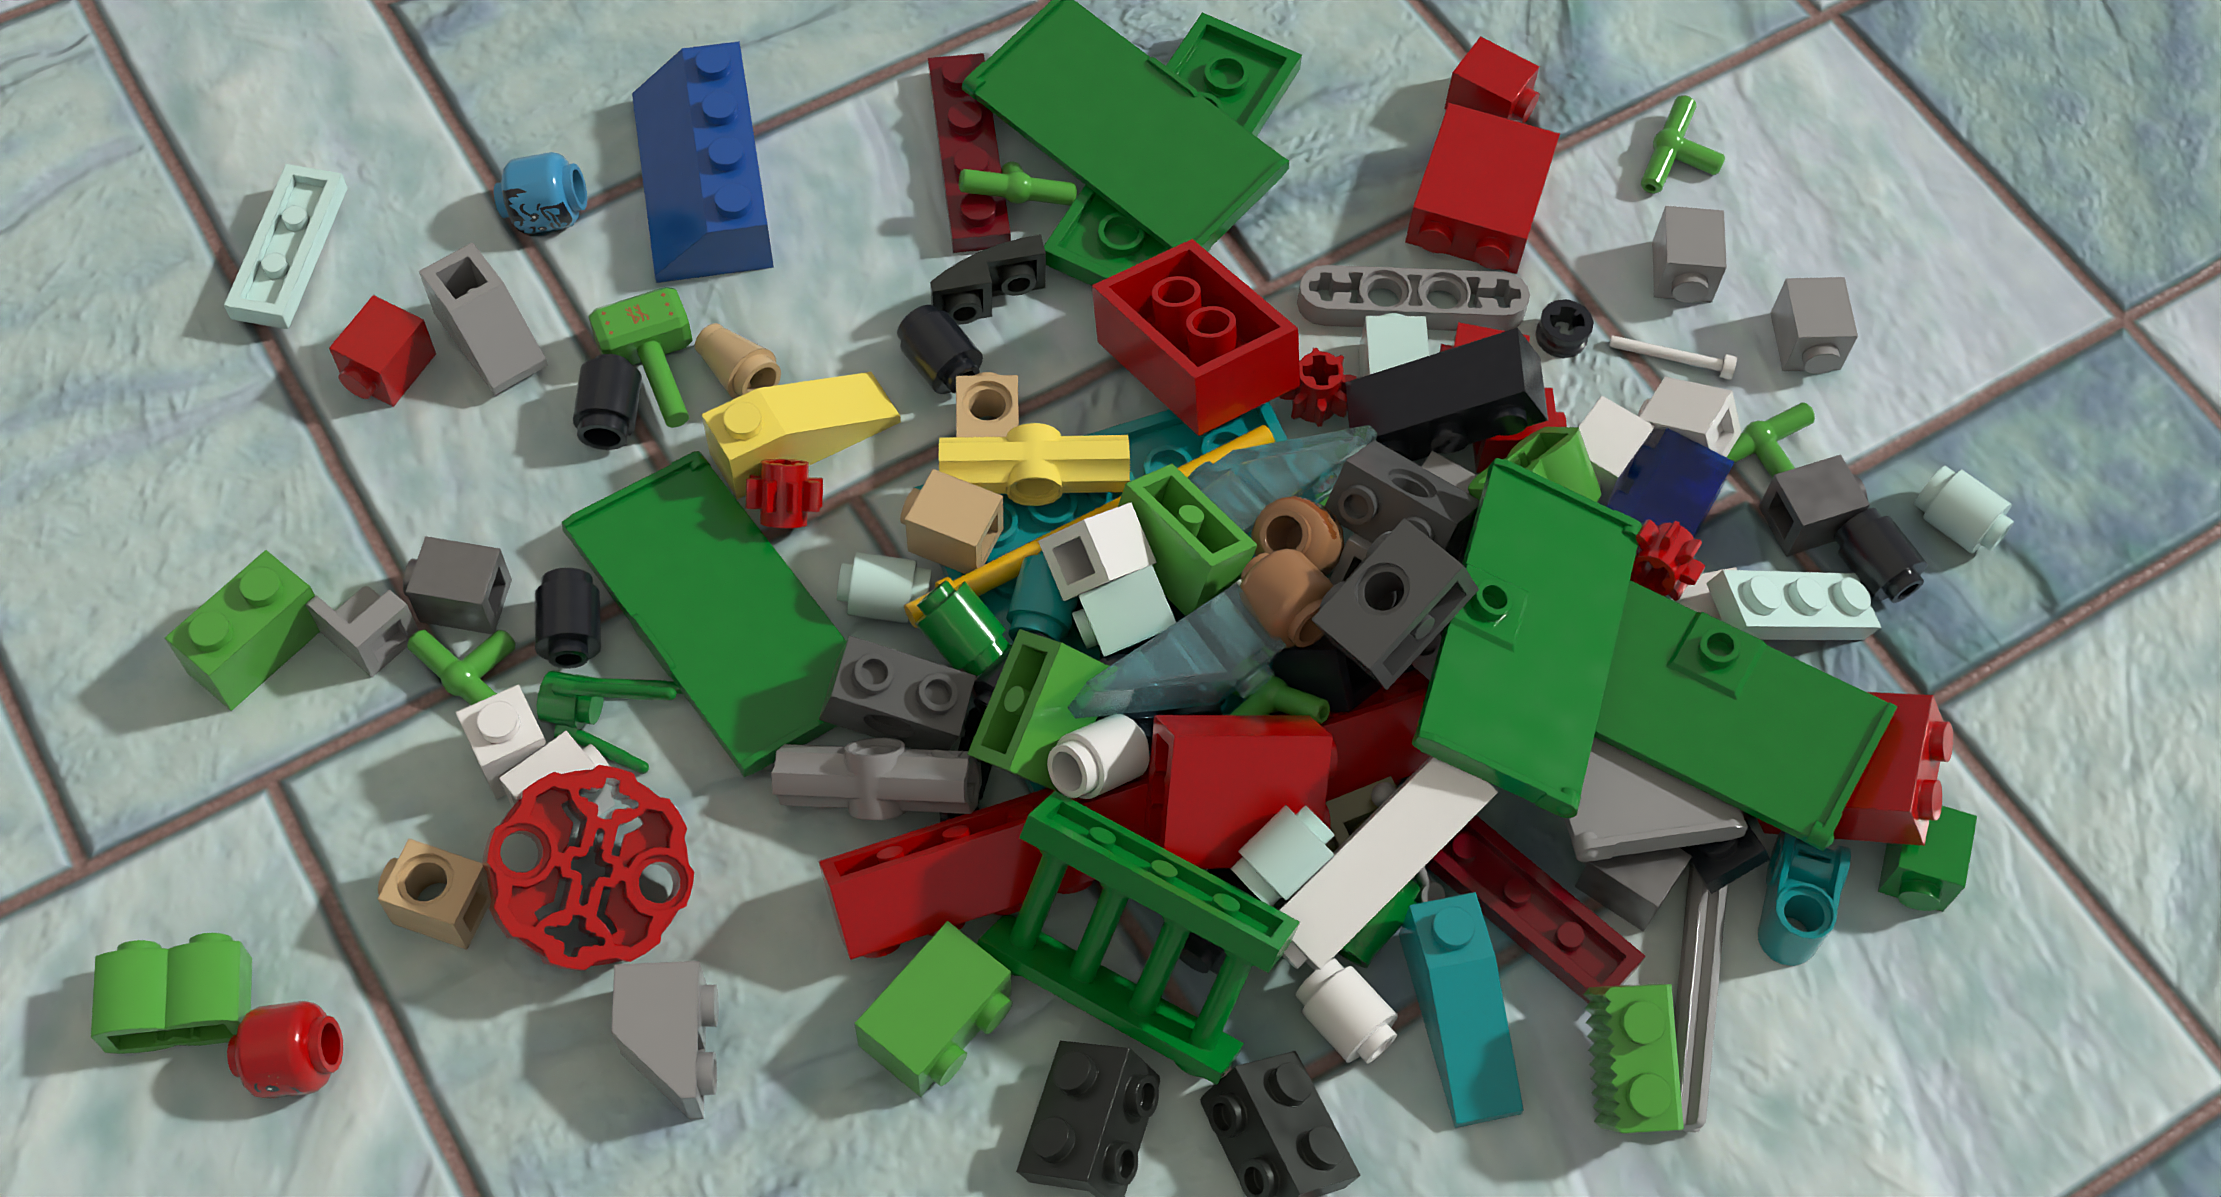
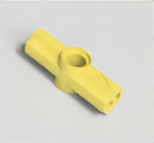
[939,423,1130,506]

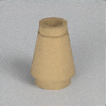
[695,323,781,399]

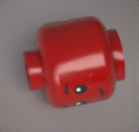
[227,1001,343,1099]

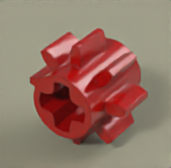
[1279,348,1357,427]
[745,459,823,528]
[1630,519,1705,601]

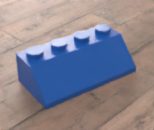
[632,41,774,283]

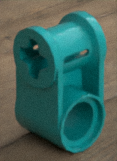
[1758,830,1851,966]

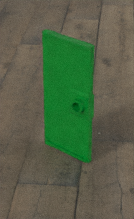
[962,0,1289,252]
[562,451,846,777]
[1412,458,1642,818]
[1594,581,1898,852]

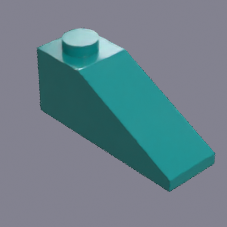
[1399,892,1524,1128]

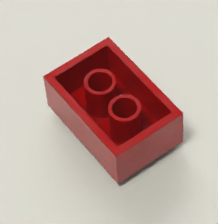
[1092,239,1300,436]

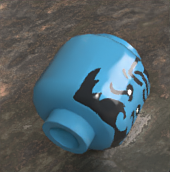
[494,152,587,234]

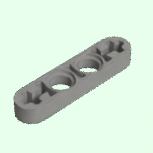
[1297,265,1530,331]

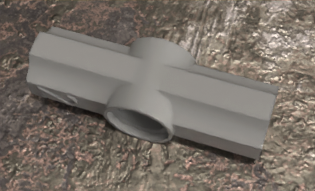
[771,738,982,820]

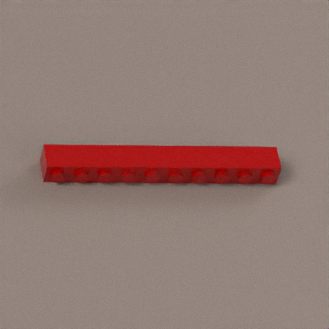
[818,670,1430,960]

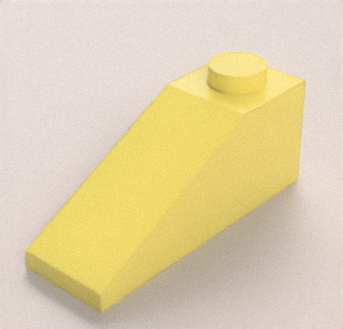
[701,372,901,500]

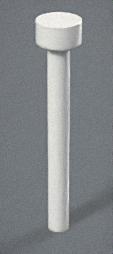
[1609,335,1737,380]

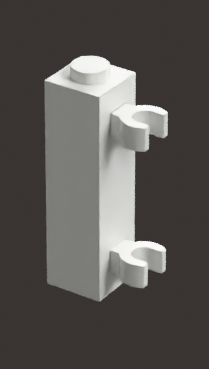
[1277,756,1498,970]

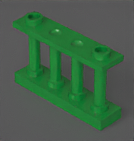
[977,790,1300,1085]

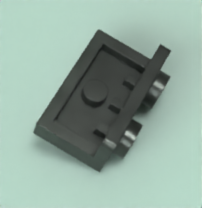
[1016,1040,1160,1197]
[1200,1051,1361,1197]

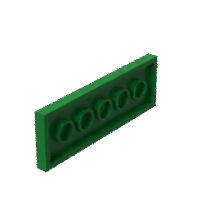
[1044,12,1302,286]

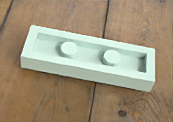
[224,164,348,329]
[1706,570,1881,640]

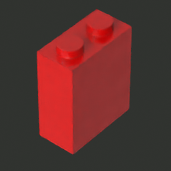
[1405,103,1560,274]
[1757,692,1953,846]
[1143,715,1338,869]

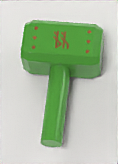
[588,287,693,428]

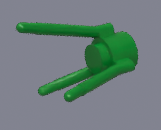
[536,671,683,774]

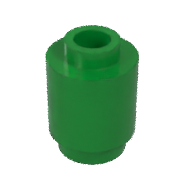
[915,580,1011,677]

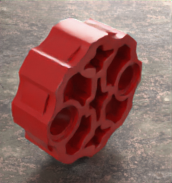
[482,765,695,971]

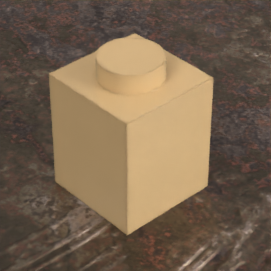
[900,469,1004,574]

